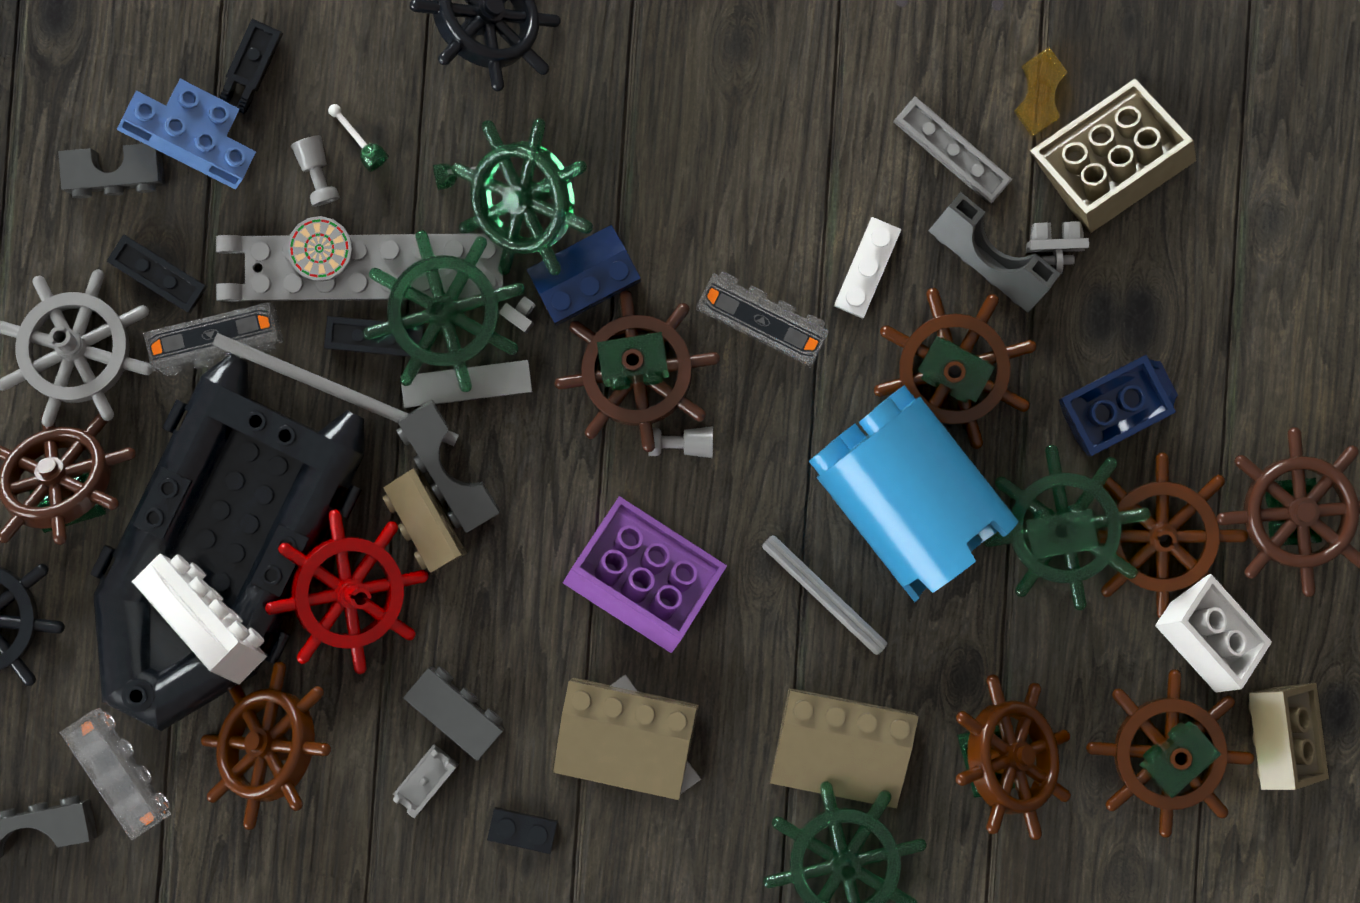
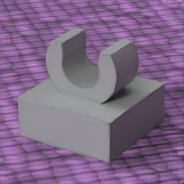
[499,296,536,334]

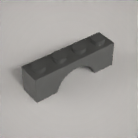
[928,192,1060,312]
[396,400,500,533]
[0,795,98,857]

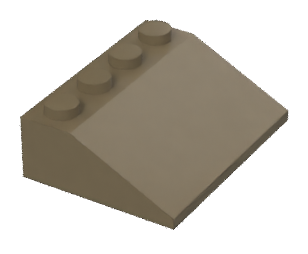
[1030,79,1196,233]
[553,677,699,800]
[770,688,919,809]

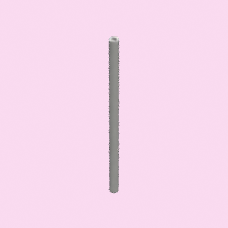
[212,333,459,446]

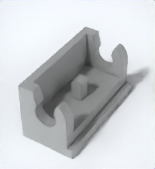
[393,744,459,818]

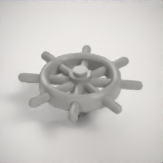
[0,269,153,427]

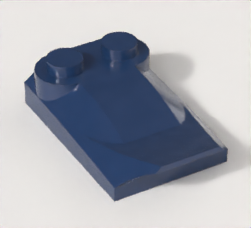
[1059,355,1178,457]

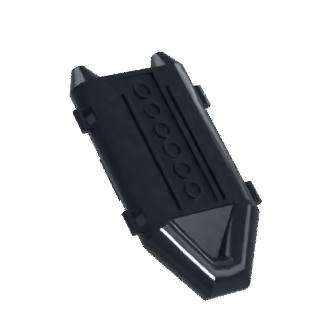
[90,353,365,731]

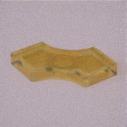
[1014,47,1068,137]

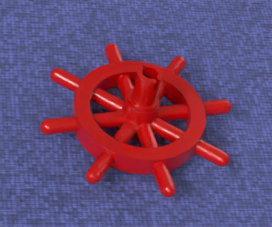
[265,509,429,674]

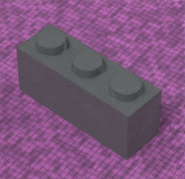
[403,666,505,761]

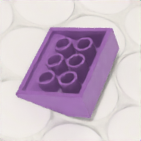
[563,496,727,653]

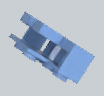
[117,78,256,190]

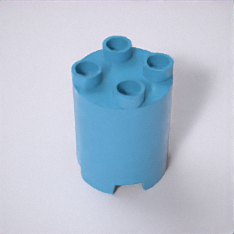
[809,385,1019,602]

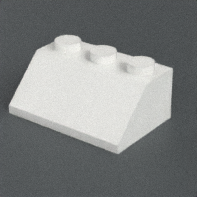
[1155,574,1272,693]

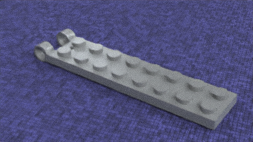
[216,233,504,302]

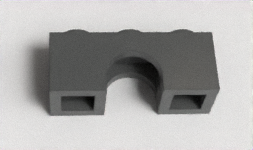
[58,144,165,198]

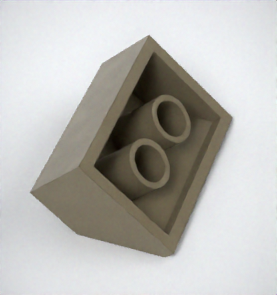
[383,468,467,573]
[1248,683,1329,790]

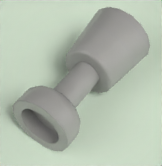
[290,135,340,207]
[648,426,713,458]

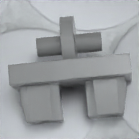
[1026,221,1089,274]

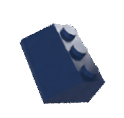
[526,225,641,326]

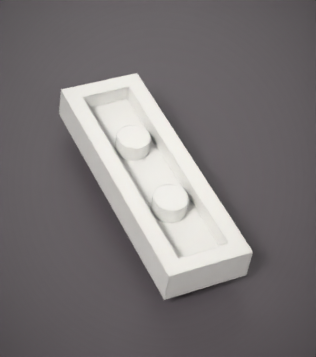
[834,217,901,319]

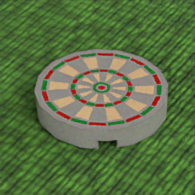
[287,216,353,281]

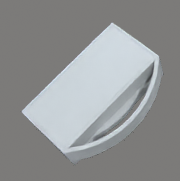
[132,553,267,685]

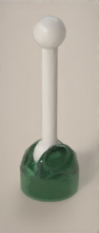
[328,104,389,172]

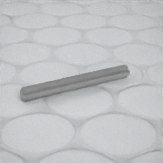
[762,535,887,655]

